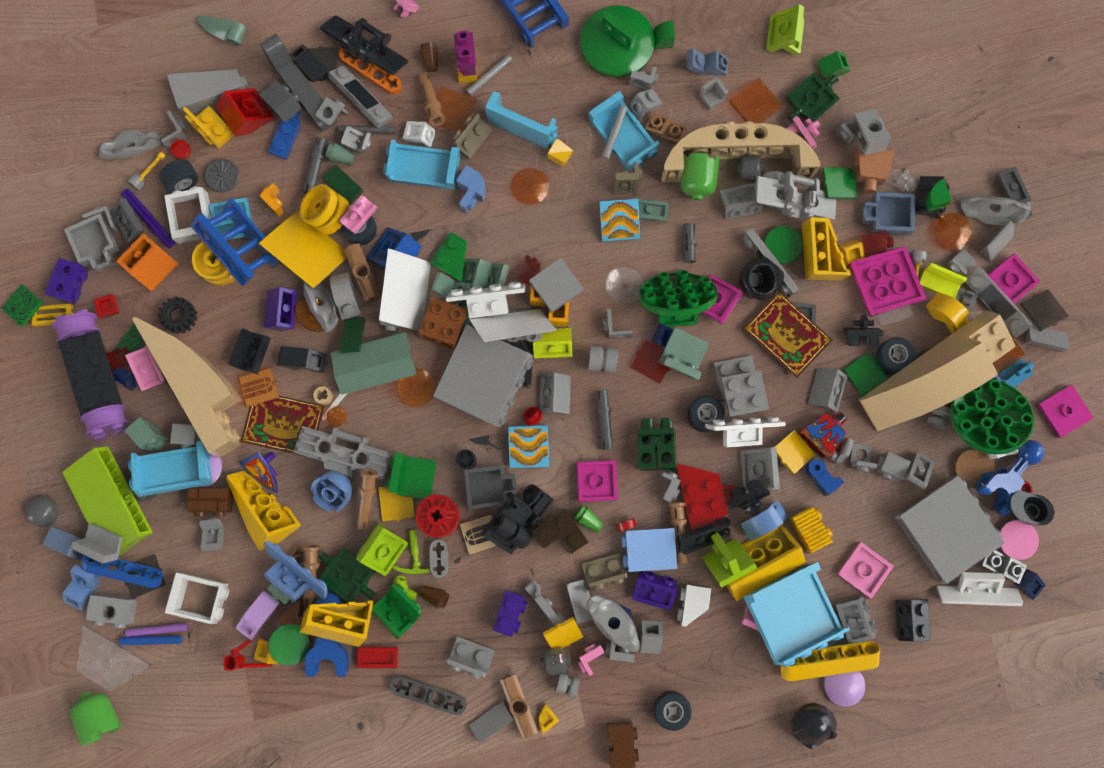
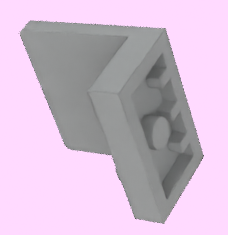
[446,636,495,679]

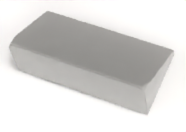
[979,221,1014,262]
[1025,325,1069,352]
[566,579,593,624]
[469,701,514,744]

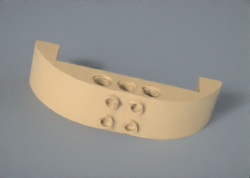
[661,121,820,183]

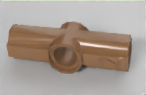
[344,243,382,303]
[500,673,539,740]

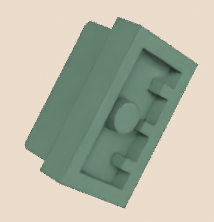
[658,328,709,380]

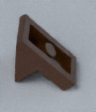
[277,600,304,625]

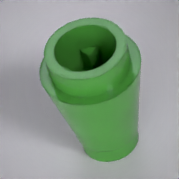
[573,505,604,533]

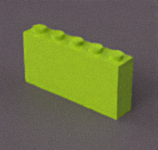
[62,446,153,556]

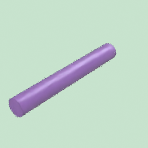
[125,623,189,637]

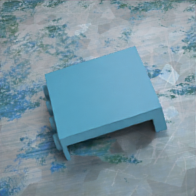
[743,562,850,667]

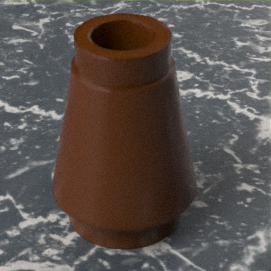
[419,42,438,72]
[418,585,450,609]

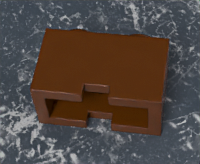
[607,722,639,768]

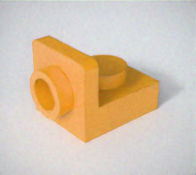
[259,183,284,217]

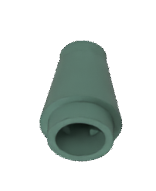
[325,143,355,165]

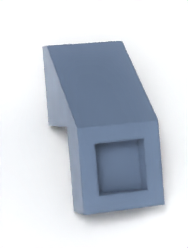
[687,49,729,76]
[42,526,84,561]

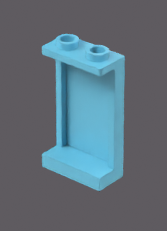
[485,91,558,149]
[588,91,660,171]
[383,139,461,190]
[128,441,212,497]

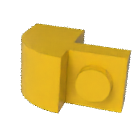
[926,292,969,334]

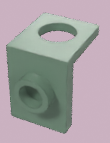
[432,272,470,302]

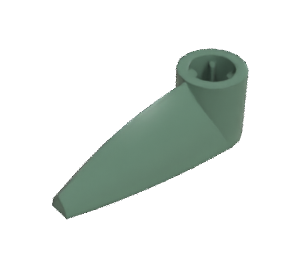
[197,15,247,46]

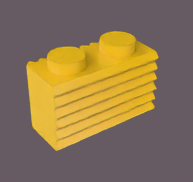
[789,506,833,553]

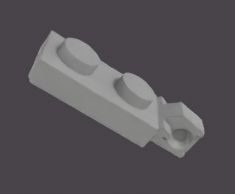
[524,581,566,626]

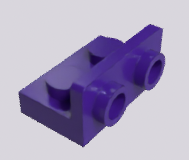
[632,571,678,611]

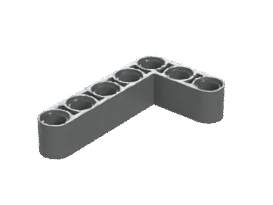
[260,33,338,132]

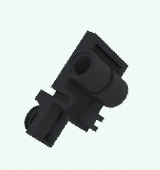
[481,484,554,555]

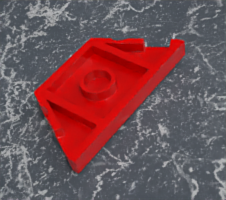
[677,464,728,531]

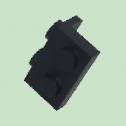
[915,176,949,219]
[228,328,271,375]
[896,599,931,642]

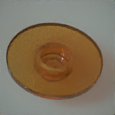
[511,168,549,205]
[295,298,324,332]
[397,368,435,407]

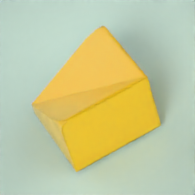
[547,138,573,167]

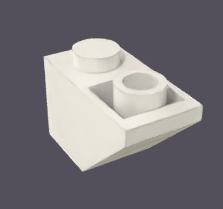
[677,585,711,627]

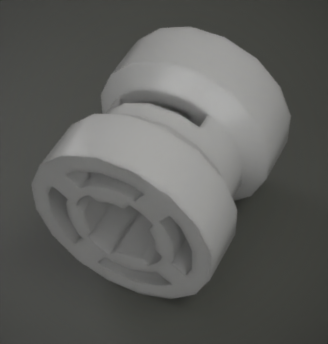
[926,406,950,429]
[555,673,580,698]

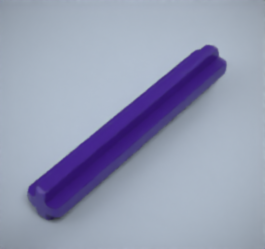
[121,189,176,248]

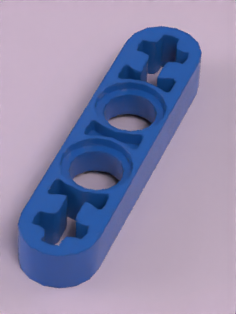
[81,555,163,588]

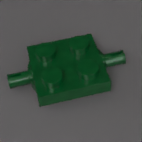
[785,72,840,123]
[318,547,377,603]

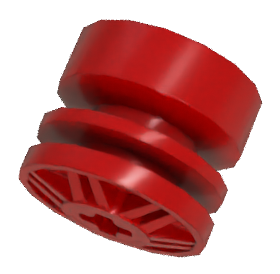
[416,495,461,538]

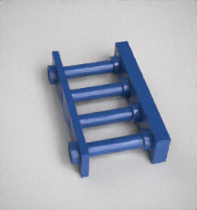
[499,0,569,48]
[190,197,279,287]

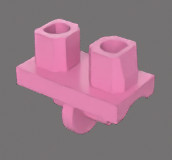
[786,116,821,149]
[340,195,378,234]

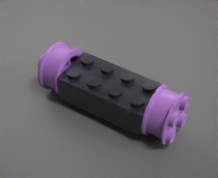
[51,309,131,441]

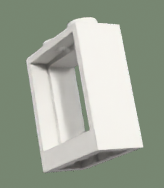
[164,187,212,244]
[165,572,229,624]

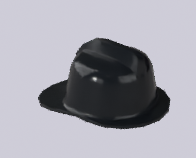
[1010,491,1055,526]

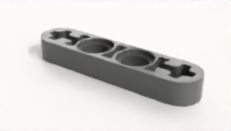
[390,676,467,715]

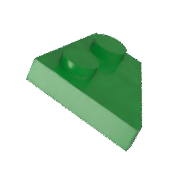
[430,232,468,282]

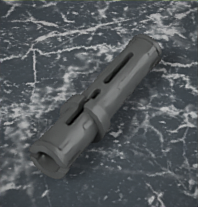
[302,137,328,194]
[596,390,614,450]

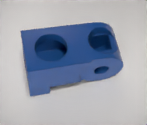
[806,459,845,496]

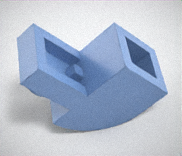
[456,165,486,214]
[740,500,788,541]
[62,565,100,611]

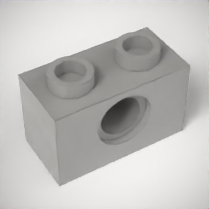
[849,109,891,155]
[86,595,138,628]

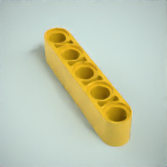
[780,641,880,681]

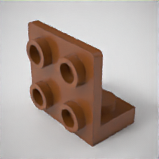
[418,298,468,350]

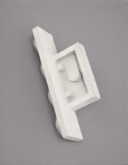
[446,282,526,318]
[705,416,785,447]
[936,572,1023,606]

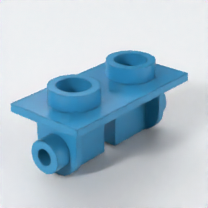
[997,358,1034,387]

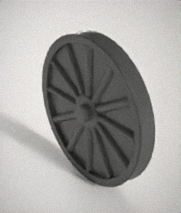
[205,159,240,192]

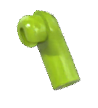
[393,575,418,601]

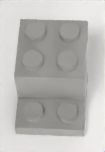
[713,356,769,418]

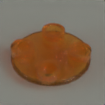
[934,213,973,250]

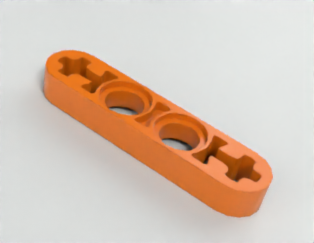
[339,48,402,95]

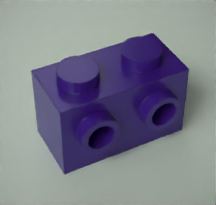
[45,258,89,305]
[264,287,297,331]
[493,590,528,637]

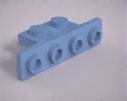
[264,540,327,602]

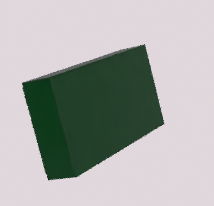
[323,165,364,205]
[339,317,366,354]

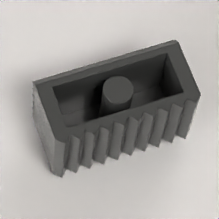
[259,81,301,122]

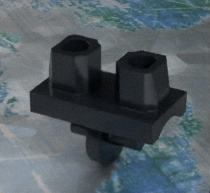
[843,315,884,346]
[729,480,770,516]

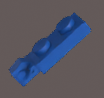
[268,111,301,160]

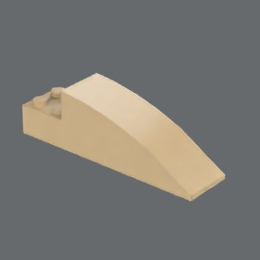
[859,310,1016,431]
[132,317,242,457]

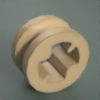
[313,386,333,405]

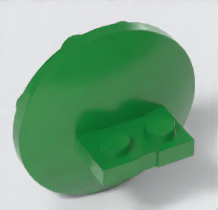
[580,5,655,78]
[638,270,718,328]
[950,379,1034,454]

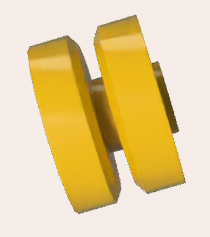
[299,184,349,235]
[192,241,240,286]

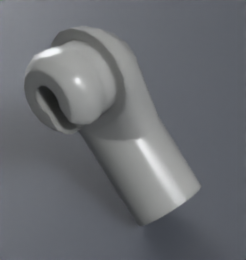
[829,438,854,464]

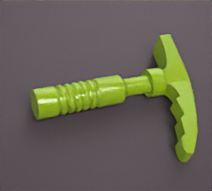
[393,530,431,574]

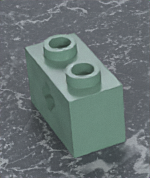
[124,417,169,452]

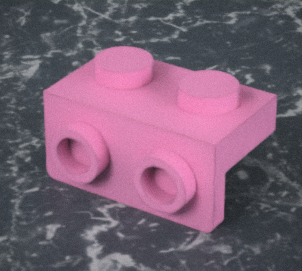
[125,345,165,392]

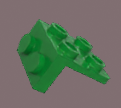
[386,452,437,499]
[371,583,422,640]

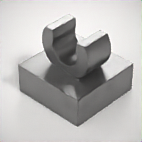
[955,288,978,313]

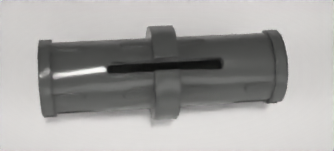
[682,223,697,264]

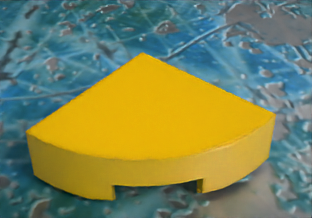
[539,704,559,734]

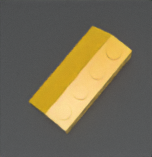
[726,524,806,602]

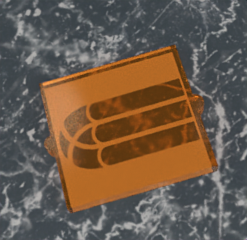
[238,367,279,407]

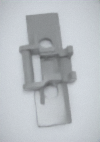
[755,171,836,220]
[294,426,393,480]

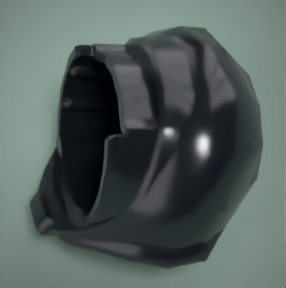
[739,256,784,301]
[791,703,837,749]

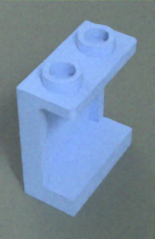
[621,528,677,572]

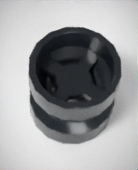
[456,449,477,470]

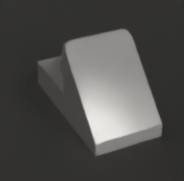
[904,452,935,489]

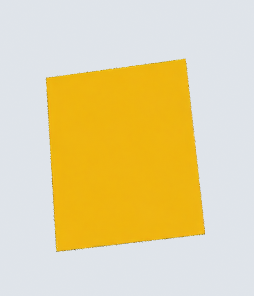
[259,210,347,288]

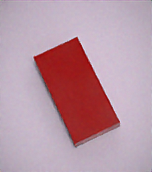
[356,647,398,668]

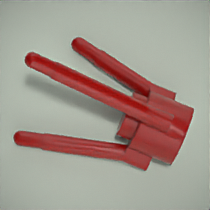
[223,639,272,671]

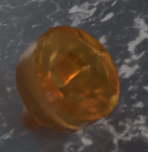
[327,406,347,428]

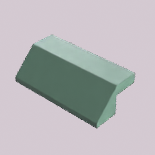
[456,259,509,335]
[331,331,417,395]

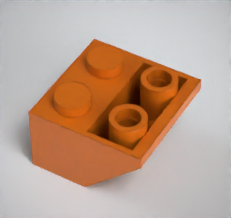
[116,233,179,292]

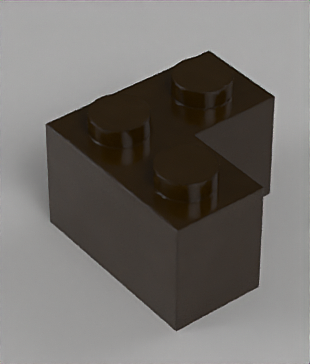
[532,509,588,554]

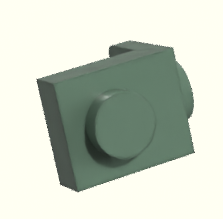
[267,583,299,604]

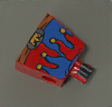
[798,412,848,460]

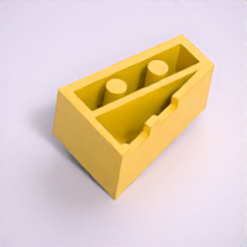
[802,217,851,281]
[300,601,373,647]

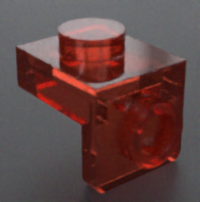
[862,231,894,256]
[518,255,541,286]

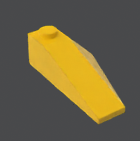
[226,470,301,551]

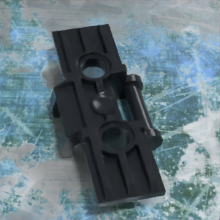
[320,15,409,75]

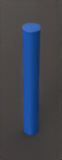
[119,635,183,645]

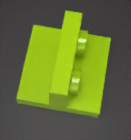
[766,4,805,56]
[356,522,408,576]
[702,533,757,588]

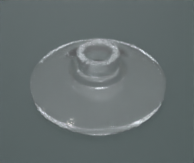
[606,266,644,304]

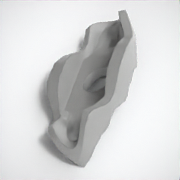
[99,129,164,159]
[961,196,1031,225]
[303,280,338,333]
[587,594,640,652]

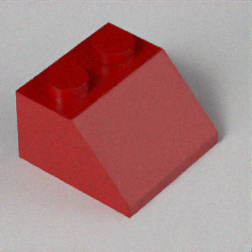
[216,88,274,136]

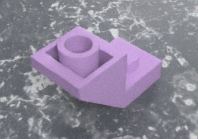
[236,591,279,640]

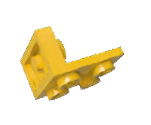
[183,106,234,149]

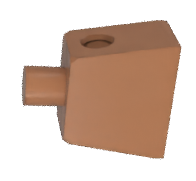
[854,146,895,193]

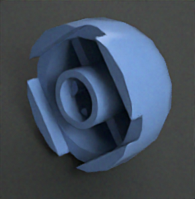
[311,471,352,512]

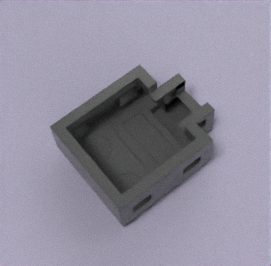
[464,465,518,510]

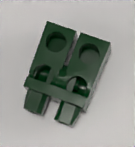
[637,418,678,471]

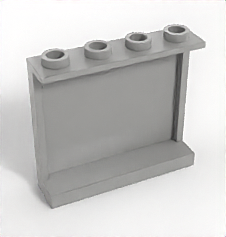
[433,325,533,427]
[893,476,1005,584]

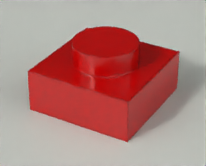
[94,294,120,319]

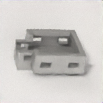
[64,213,120,272]

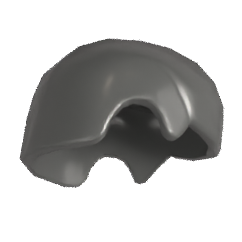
[25,495,59,527]

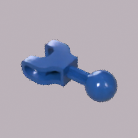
[975,440,1045,516]
[305,593,349,677]

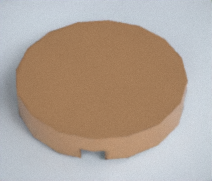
[953,449,995,489]

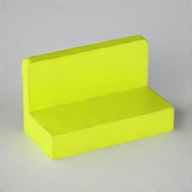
[919,263,967,298]
[533,328,572,358]

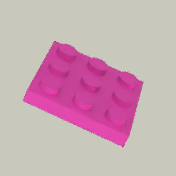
[849,246,926,317]

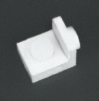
[403,121,435,147]

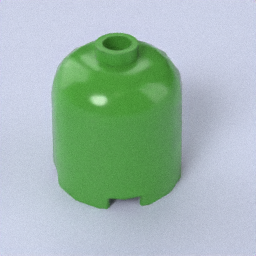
[680,153,720,201]
[70,691,122,746]

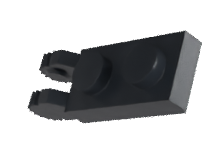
[679,517,731,555]

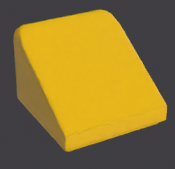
[839,239,864,266]
[254,639,278,664]

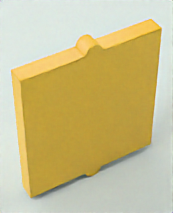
[775,430,815,475]
[378,486,415,522]
[543,617,583,648]

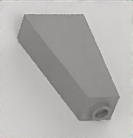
[167,69,248,116]

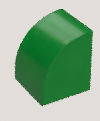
[653,20,675,49]
[817,51,851,79]
[926,179,952,212]

